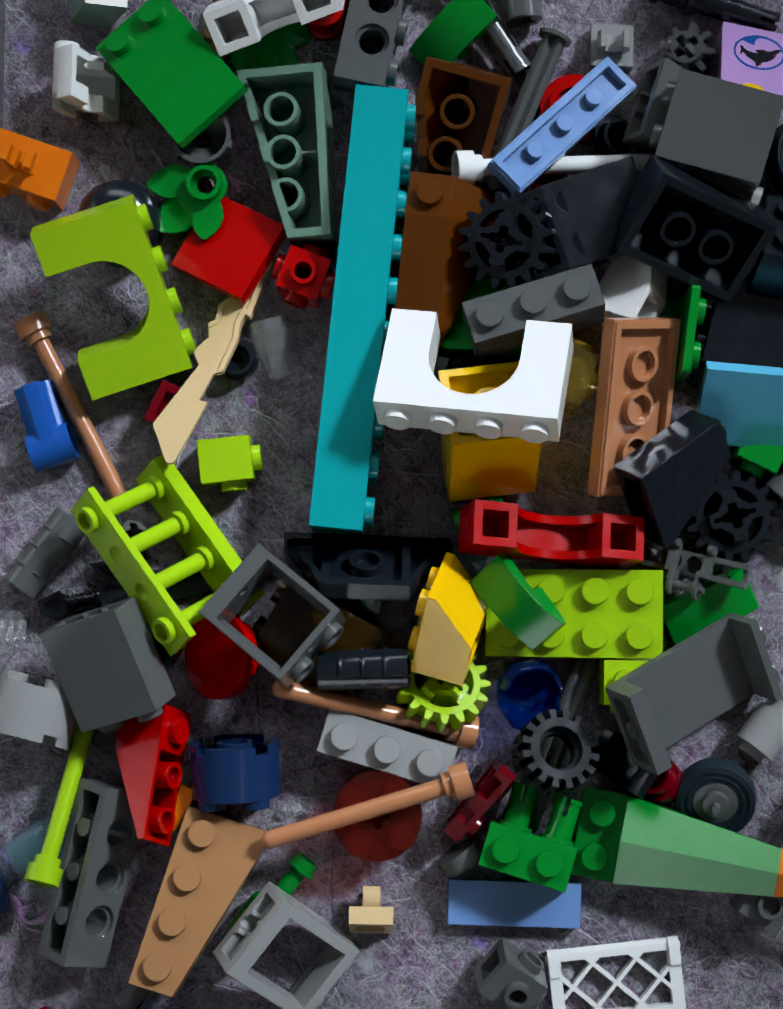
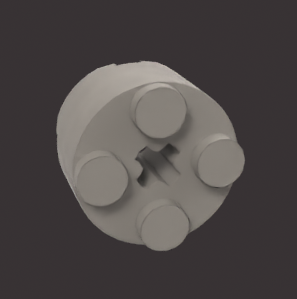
[0,668,77,750]

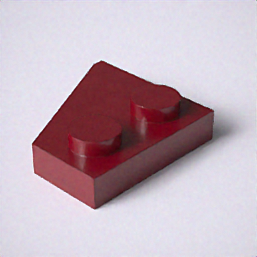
[442,758,517,843]

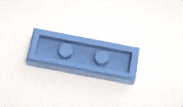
[447,878,581,929]

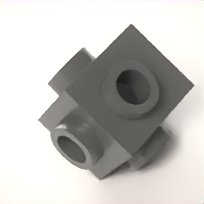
[474,937,548,1009]

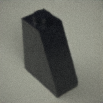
[613,410,731,549]

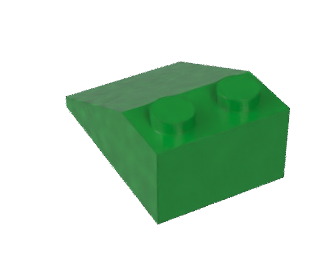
[95,0,248,149]

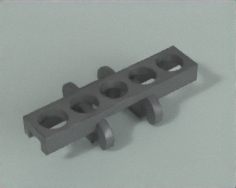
[637,538,753,601]

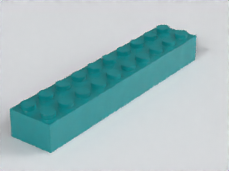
[309,84,416,535]

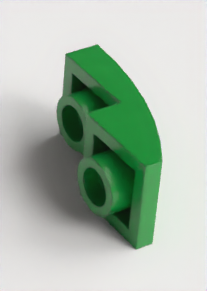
[409,0,499,67]
[730,445,783,480]
[470,554,566,650]
[663,568,759,645]

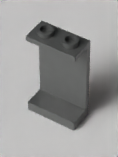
[605,612,783,775]

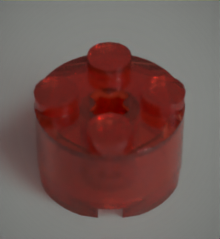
[333,768,422,861]

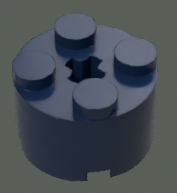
[190,733,281,812]

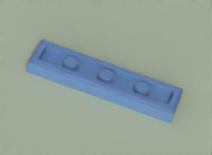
[487,56,637,194]

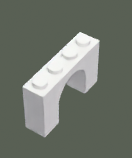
[373,308,573,443]

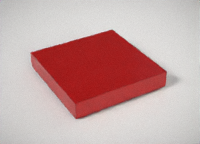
[171,197,286,304]

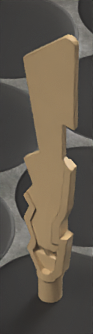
[153,261,273,465]

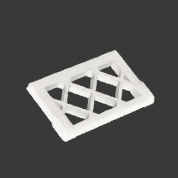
[545,935,686,1009]

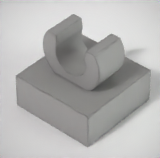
[589,24,634,72]

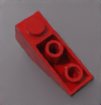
[115,704,191,846]

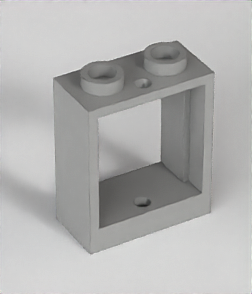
[213,881,360,1009]

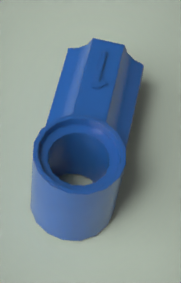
[14,379,80,473]

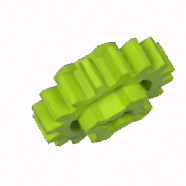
[396,652,491,733]

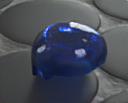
[496,660,563,730]

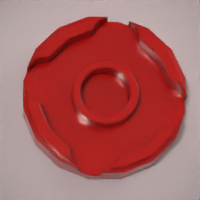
[185,615,258,700]

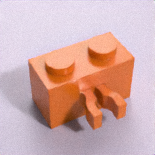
[0,128,80,212]

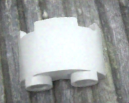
[52,40,120,122]

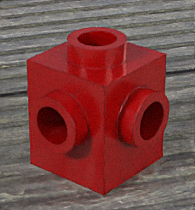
[272,243,335,310]

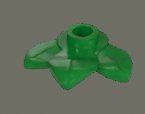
[230,22,312,74]
[146,164,228,240]

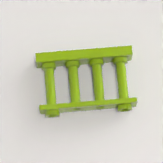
[70,454,266,657]

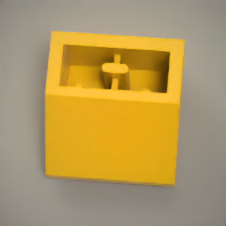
[408,552,488,686]

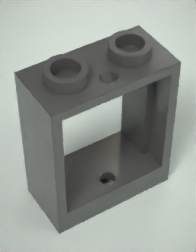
[199,543,346,689]

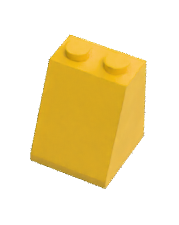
[438,361,541,502]

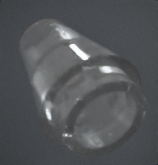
[248,315,294,381]

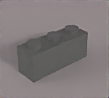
[462,263,606,361]

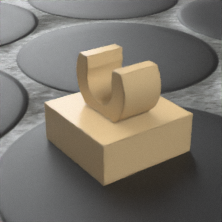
[348,886,394,934]

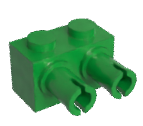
[478,781,583,893]

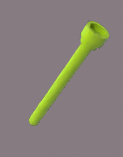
[23,725,95,889]

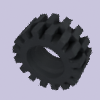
[511,709,600,796]

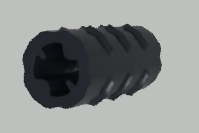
[316,646,411,693]

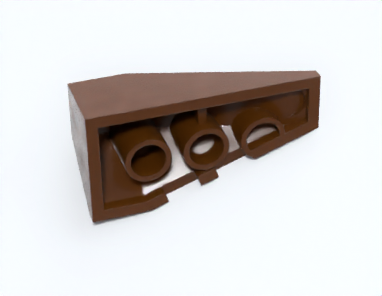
[415,56,513,189]
[395,171,496,352]

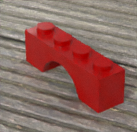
[458,499,645,569]

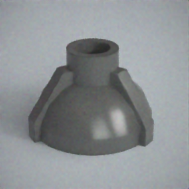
[170,113,234,165]

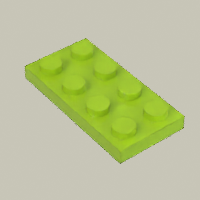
[485,569,664,660]

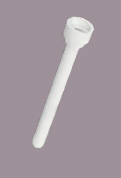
[451,150,651,185]

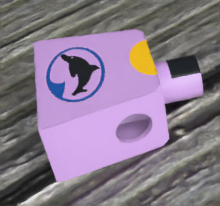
[714,22,783,96]

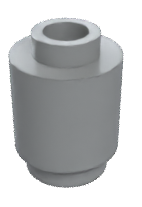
[736,699,783,764]

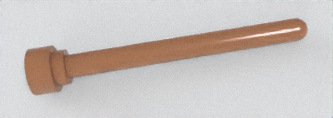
[13,310,127,499]
[272,680,480,750]
[261,761,475,849]

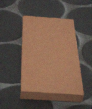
[587,317,681,497]

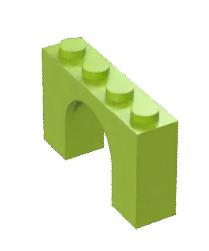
[30,194,196,401]

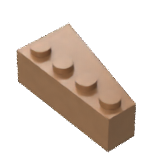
[128,806,267,998]

